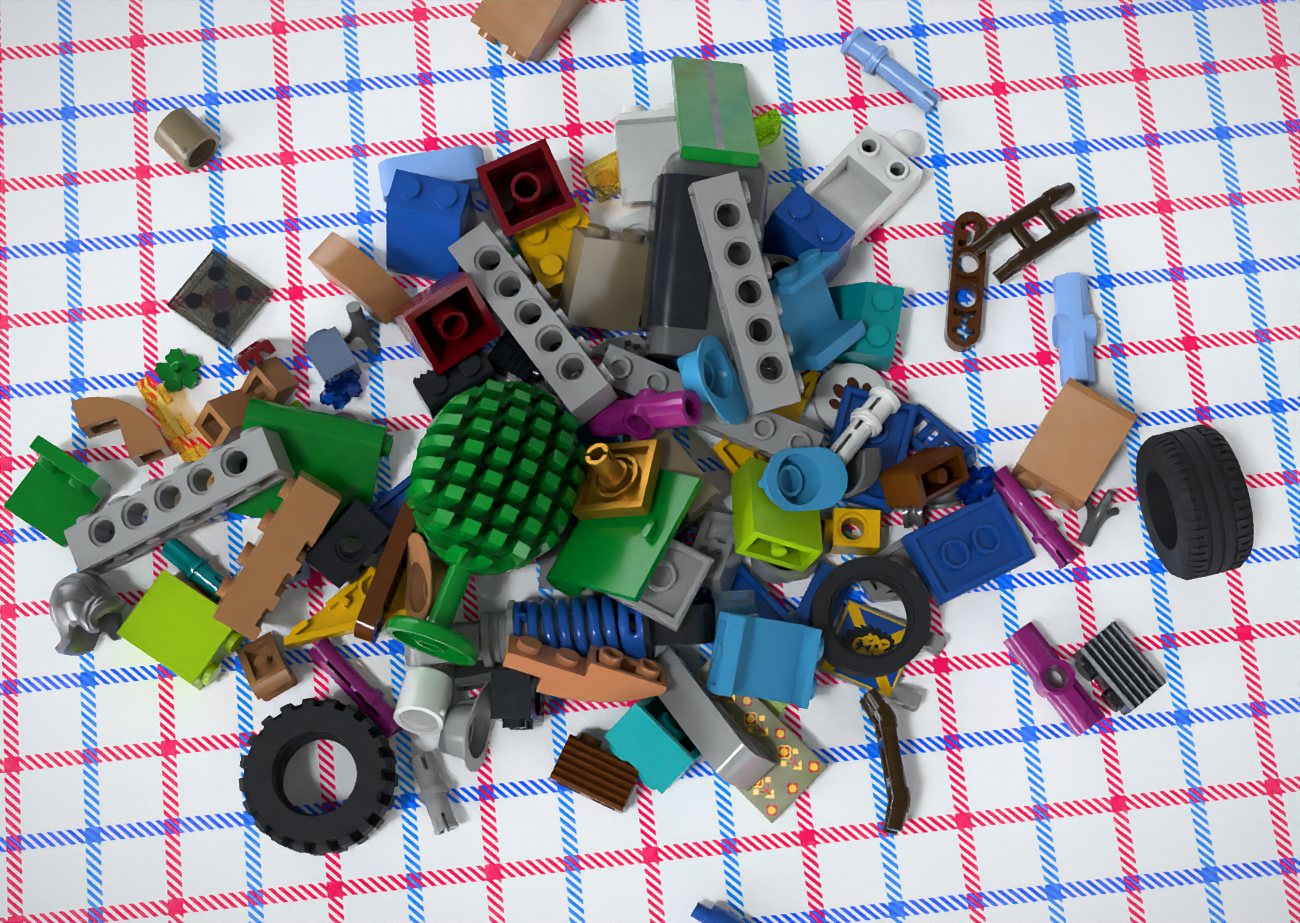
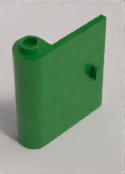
[228,397,394,539]
[546,469,703,602]

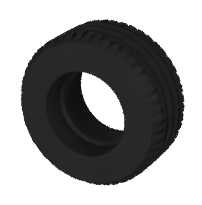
[1136,424,1254,581]

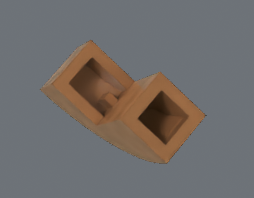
[308,231,411,325]
[194,356,300,447]
[71,397,175,467]

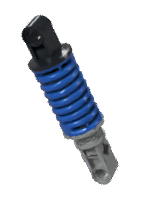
[404,595,715,670]

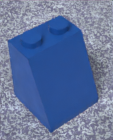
[386,169,477,282]
[762,185,855,285]

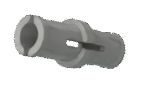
[409,751,459,835]

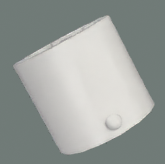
[393,667,454,735]

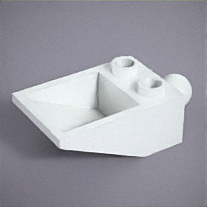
[804,125,923,249]

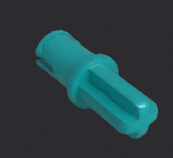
[161,538,225,602]

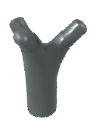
[344,301,379,355]
[1077,489,1119,547]

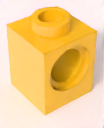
[823,508,881,556]

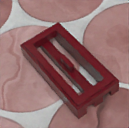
[233,338,277,373]

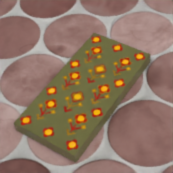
[698,658,828,823]

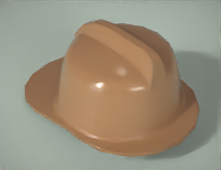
[405,533,449,620]

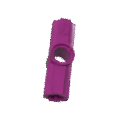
[589,388,702,440]
[1003,622,1105,737]

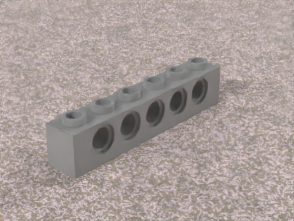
[688,171,804,416]
[447,221,619,426]
[601,344,824,459]
[64,426,295,576]

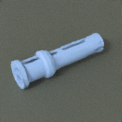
[840,26,941,114]

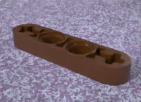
[944,211,988,352]
[354,500,417,643]

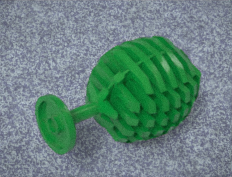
[385,379,589,666]

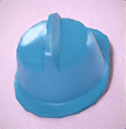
[677,335,748,425]
[757,447,848,512]

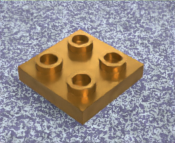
[572,439,664,520]

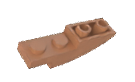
[503,634,667,702]

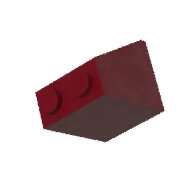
[475,138,577,238]
[390,272,501,375]

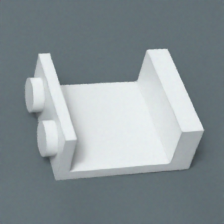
[613,102,679,207]

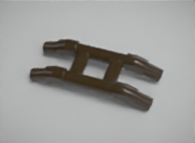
[969,182,1098,284]
[859,687,911,836]

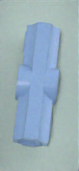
[1052,272,1097,387]

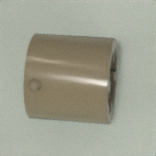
[154,107,220,172]

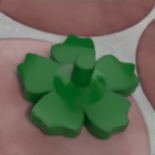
[154,348,201,393]

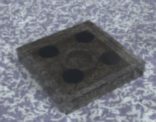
[167,248,273,350]

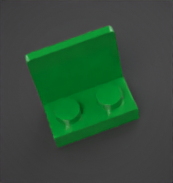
[4,435,112,548]

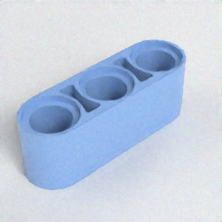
[378,145,485,203]

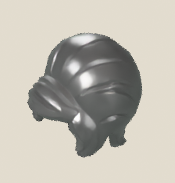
[48,572,125,656]

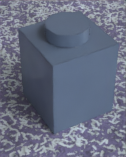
[303,326,363,393]

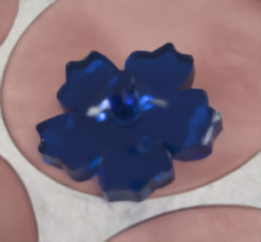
[319,372,363,410]
[956,465,996,506]

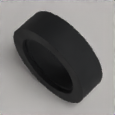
[809,556,931,678]

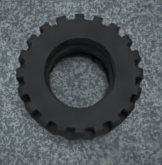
[238,698,399,856]

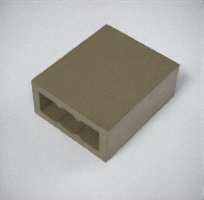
[556,223,649,333]

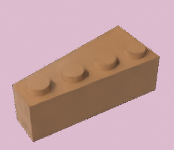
[213,470,342,642]

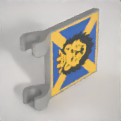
[819,600,945,712]

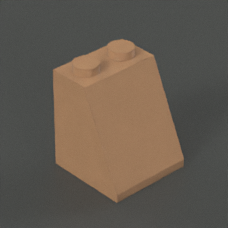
[470,0,589,64]
[1011,377,1138,512]

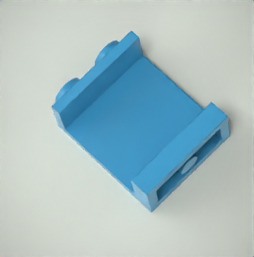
[769,248,867,370]
[706,611,824,709]

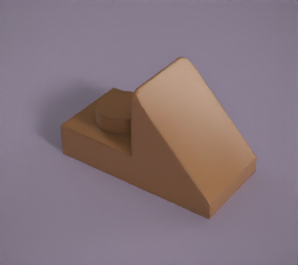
[236,632,298,702]

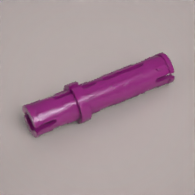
[987,465,1080,570]
[308,637,401,739]

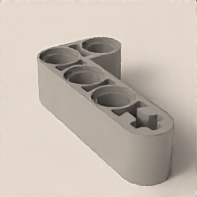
[654,645,777,791]

